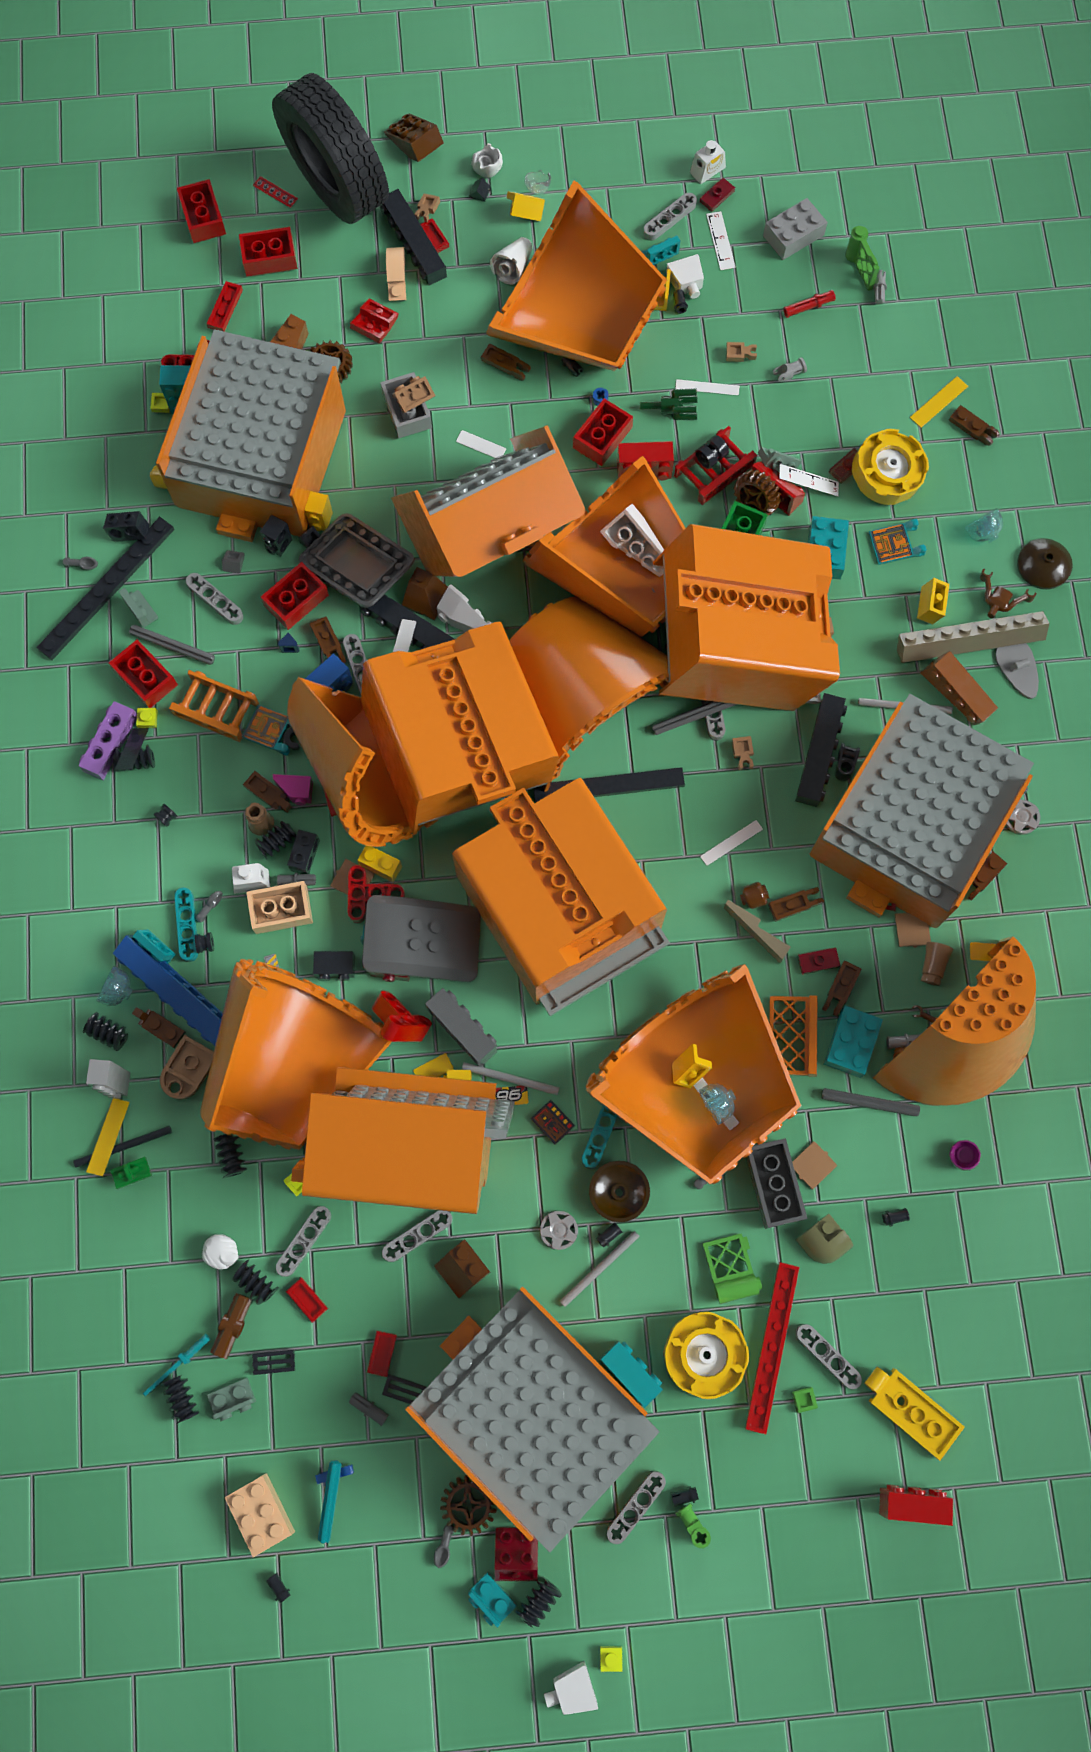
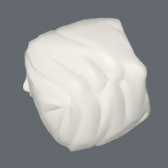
[471,143,503,178]
[202,1234,239,1270]

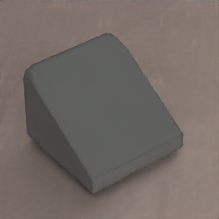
[222,550,245,574]

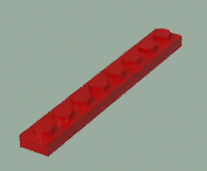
[745,1262,800,1434]

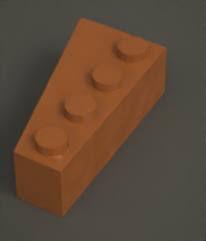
[270,314,309,350]
[920,651,998,725]

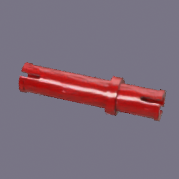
[783,290,836,318]

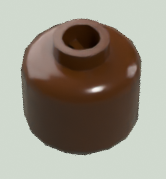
[740,882,770,909]

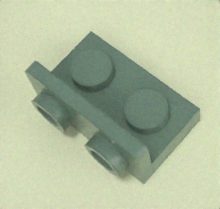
[758,447,801,471]
[118,588,158,628]
[207,1378,256,1422]

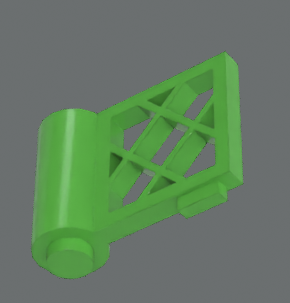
[845,226,879,291]
[702,1233,762,1304]

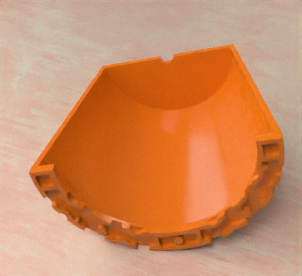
[486,180,667,371]
[523,456,686,637]
[509,596,669,781]
[287,677,439,847]
[873,936,1036,1106]
[200,959,392,1150]
[585,964,801,1184]

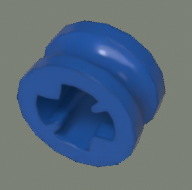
[593,388,609,406]

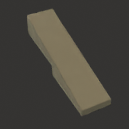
[724,900,790,963]

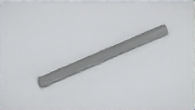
[858,698,953,714]
[462,1062,559,1095]
[560,1231,640,1307]

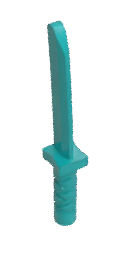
[143,1334,211,1396]

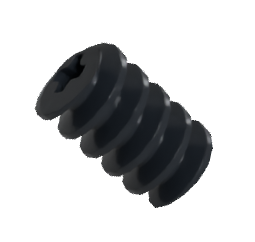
[113,745,155,772]
[255,821,297,859]
[83,1012,128,1051]
[213,1134,247,1178]
[232,1259,279,1305]
[161,1375,199,1424]
[515,1576,562,1628]

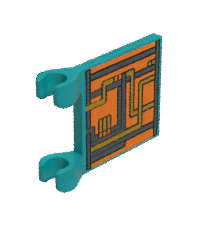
[869,519,927,565]
[242,704,291,756]

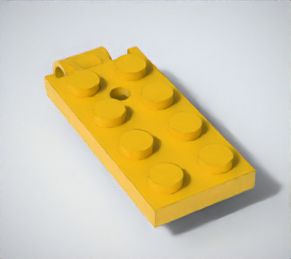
[864,1367,965,1461]

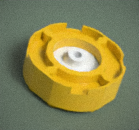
[852,429,929,505]
[663,1312,749,1399]

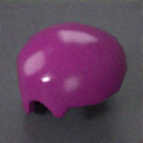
[949,1140,981,1171]

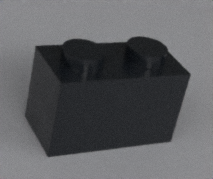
[313,951,355,981]

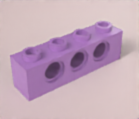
[79,701,137,781]

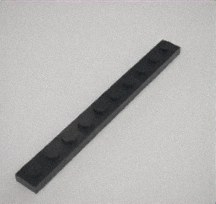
[37,516,175,660]

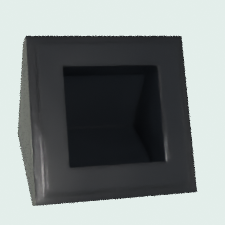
[469,177,491,202]
[299,525,320,548]

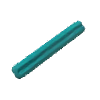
[318,1460,342,1544]

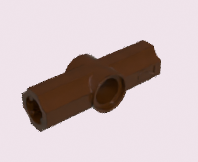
[210,1293,253,1359]

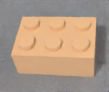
[246,881,313,934]
[225,1473,295,1557]

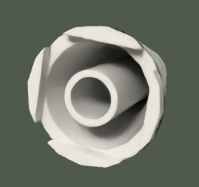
[490,237,533,285]

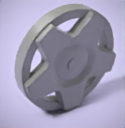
[1006,799,1040,835]
[540,1211,578,1250]

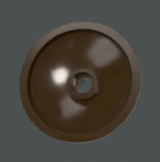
[1017,538,1073,589]
[589,1160,650,1223]

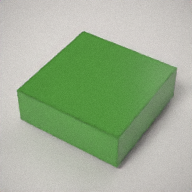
[792,1387,818,1413]

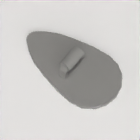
[995,643,1039,699]

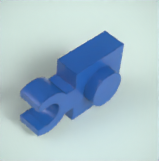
[315,1464,354,1486]

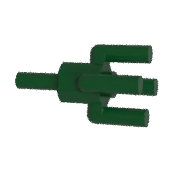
[640,388,698,420]

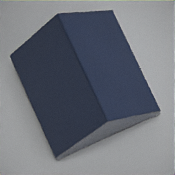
[278,632,300,653]

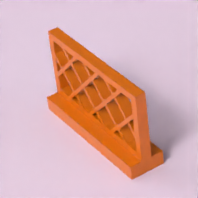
[770,995,818,1077]

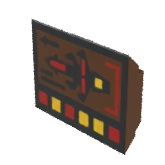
[530,1100,575,1145]

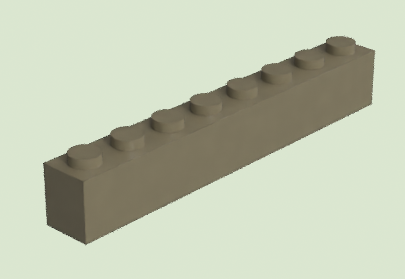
[897,611,1050,663]

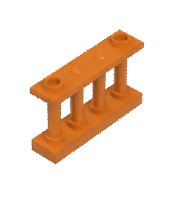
[169,670,259,742]

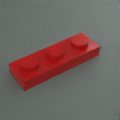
[207,281,243,332]

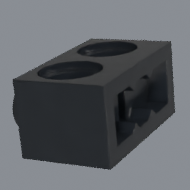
[103,511,149,542]
[260,515,293,557]
[287,829,320,874]

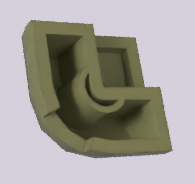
[796,1214,854,1264]

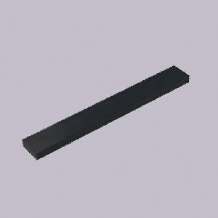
[533,767,685,803]

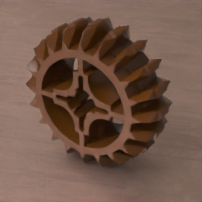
[310,340,353,384]
[733,470,781,516]
[440,1475,497,1536]

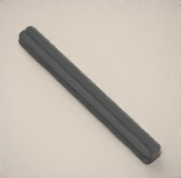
[129,625,215,665]
[652,701,737,735]
[821,1088,920,1117]

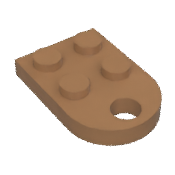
[160,1035,214,1100]

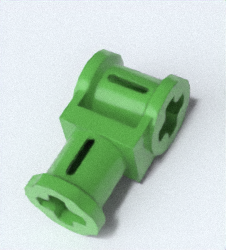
[675,1503,711,1548]

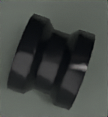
[153,804,178,827]
[195,932,214,954]

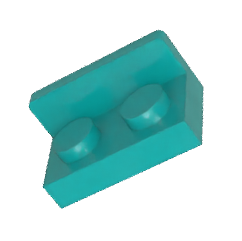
[642,236,681,265]
[133,929,176,964]
[468,1572,517,1628]

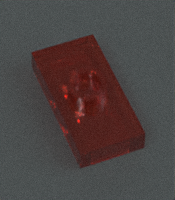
[829,447,858,484]

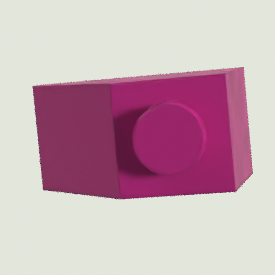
[273,774,313,806]

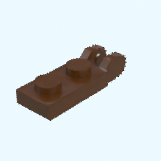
[480,344,531,381]
[949,405,1000,446]
[309,616,346,663]
[968,851,1008,901]
[768,887,824,922]
[822,960,862,1017]

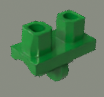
[110,1157,152,1189]

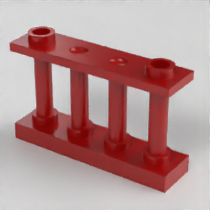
[674,426,757,505]

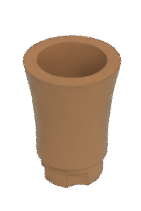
[245,803,274,836]
[921,942,954,986]

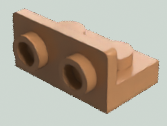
[392,376,435,413]

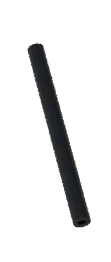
[73,1125,172,1168]

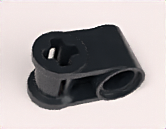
[835,743,860,781]

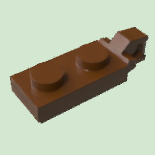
[243,771,292,813]
[132,1007,186,1049]

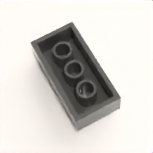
[425,988,497,1067]
[746,1138,808,1229]

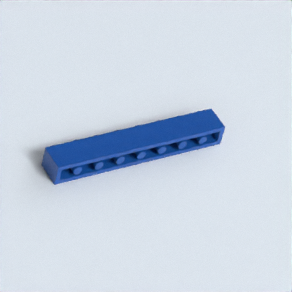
[113,935,223,1046]

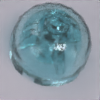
[965,508,1003,543]
[96,966,133,1006]
[699,1083,736,1125]

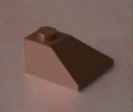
[402,567,448,621]

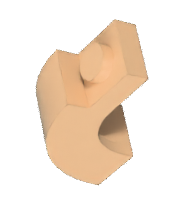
[386,247,406,301]

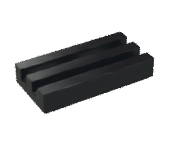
[252,1349,296,1375]
[382,1374,427,1404]

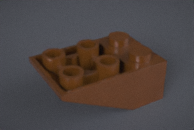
[384,113,444,162]

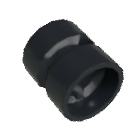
[695,435,729,469]

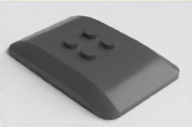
[299,513,415,607]
[362,895,481,982]

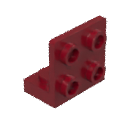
[495,1528,538,1581]

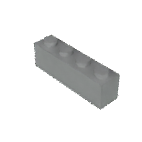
[86,1059,131,1099]

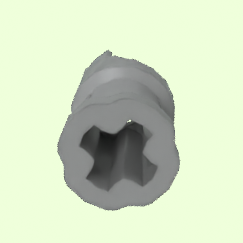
[773,357,807,382]

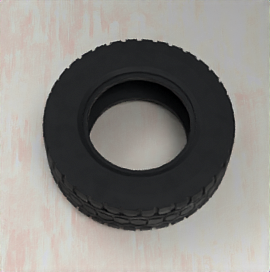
[272,73,389,224]

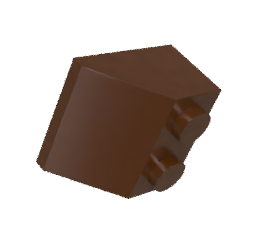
[434,1239,491,1298]

